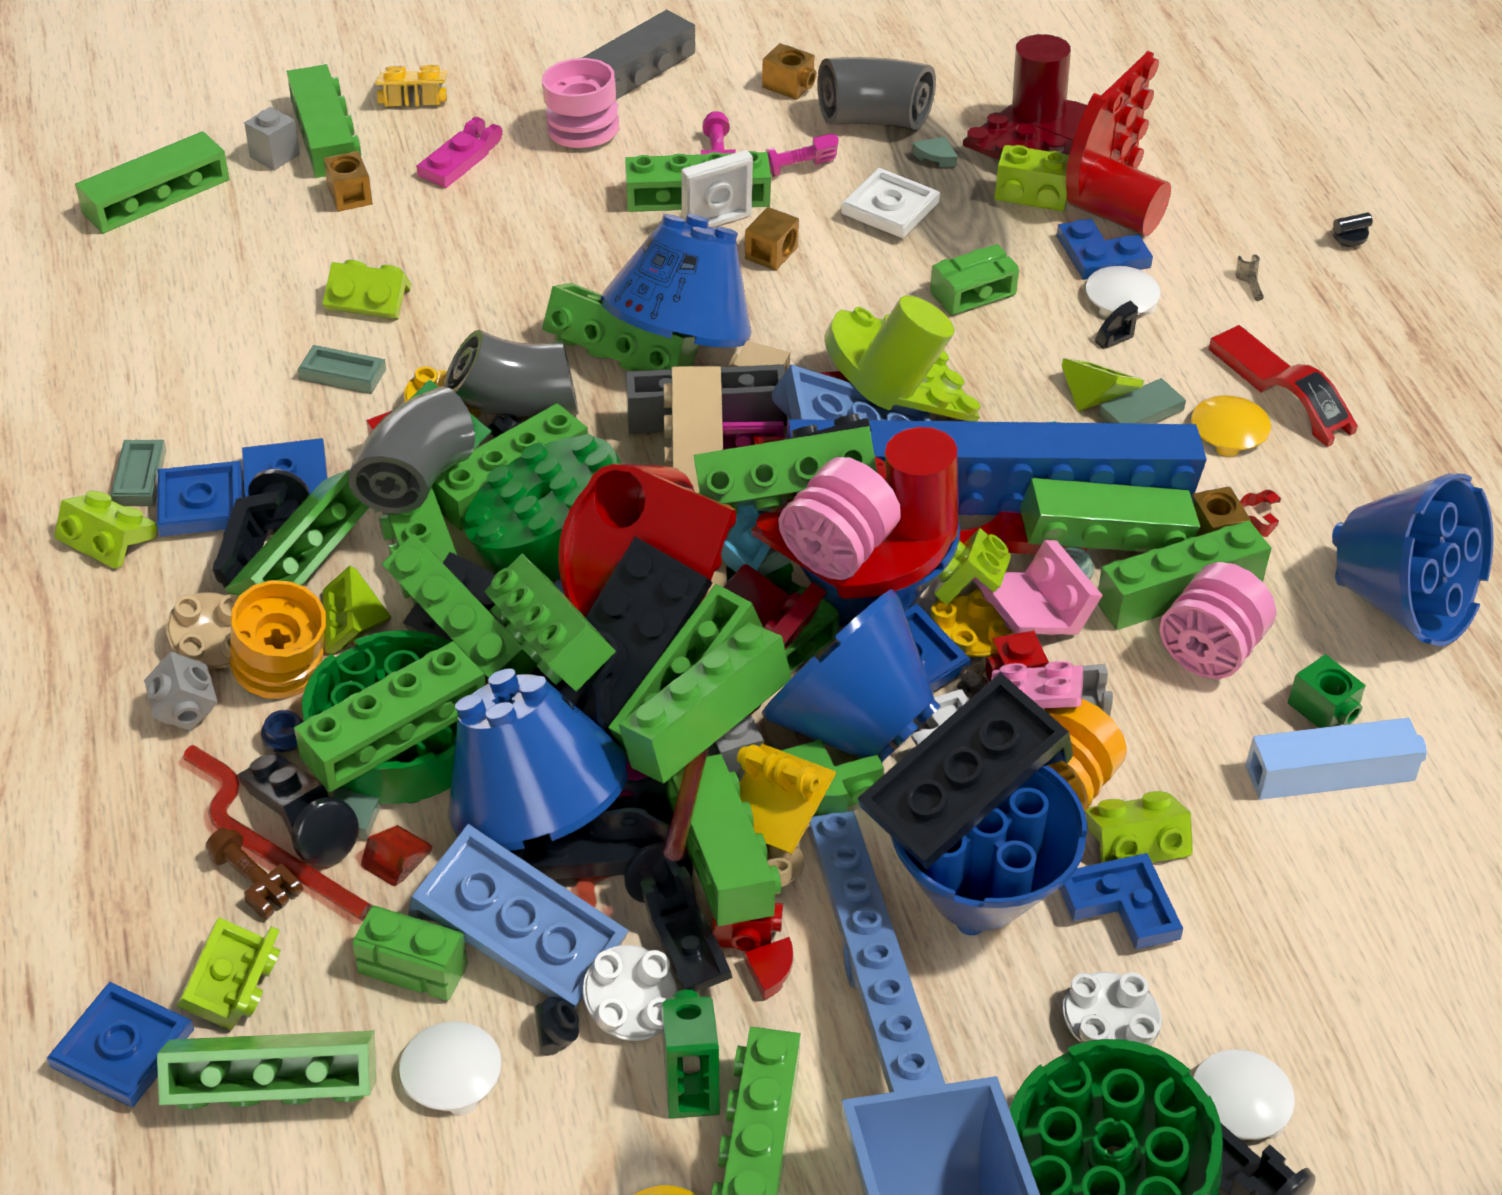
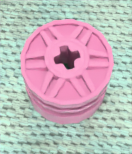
[542,58,619,148]
[778,457,901,580]
[1159,562,1277,679]

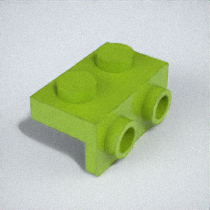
[994,145,1069,211]
[322,260,412,319]
[54,491,158,569]
[934,528,1011,605]
[1085,791,1193,863]
[177,917,281,1031]

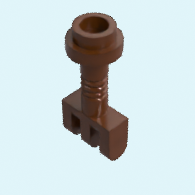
[205,828,304,920]

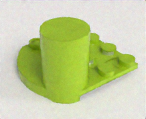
[824,295,981,421]

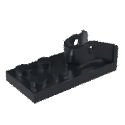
[542,536,713,735]
[857,672,1073,870]
[510,776,678,879]

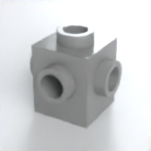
[144,651,218,731]

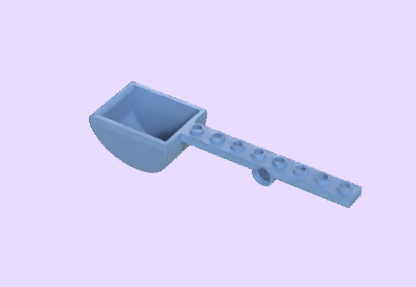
[809,811,1040,1195]

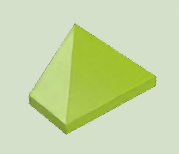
[1061,358,1144,412]
[323,565,392,655]

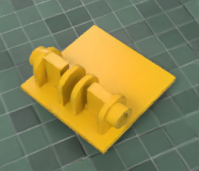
[375,65,448,107]
[737,743,836,855]

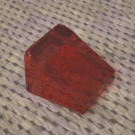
[361,825,433,886]

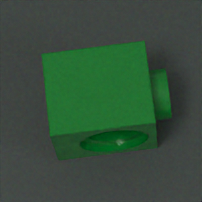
[1288,654,1366,728]

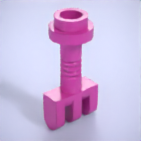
[701,111,736,154]
[766,134,839,177]

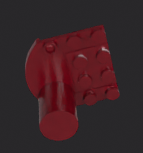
[963,34,1087,160]

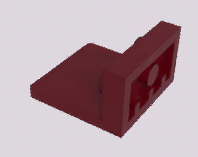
[723,564,827,651]

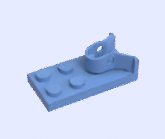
[771,364,931,421]
[408,824,629,1009]

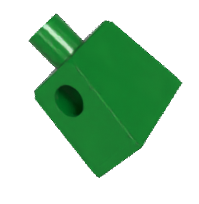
[662,989,720,1119]

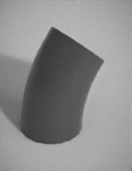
[817,57,936,130]
[443,330,579,418]
[348,386,475,514]

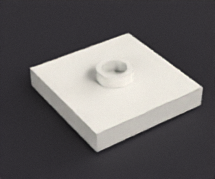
[681,150,753,227]
[841,168,940,239]

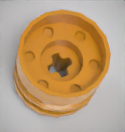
[230,580,326,699]
[1043,699,1127,812]

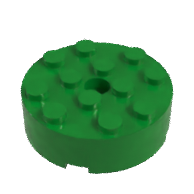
[464,434,622,581]
[302,630,486,804]
[1010,1039,1223,1195]

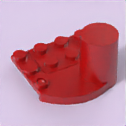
[1066,51,1171,236]
[751,427,958,599]
[559,464,736,617]

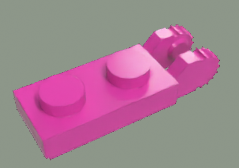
[416,117,503,188]

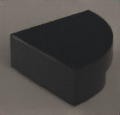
[1095,300,1139,349]

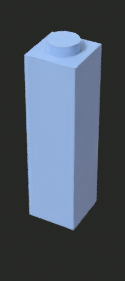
[1245,717,1427,800]

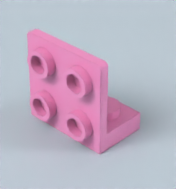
[973,540,1103,635]
[991,661,1083,708]

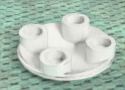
[1086,266,1160,319]
[583,945,679,1041]
[1063,972,1162,1046]
[399,1021,502,1116]
[1193,1049,1295,1140]

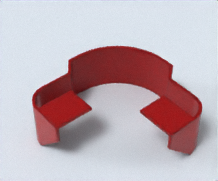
[1240,490,1281,537]

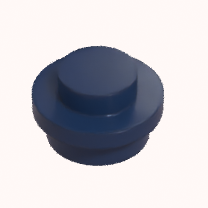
[261,710,304,753]

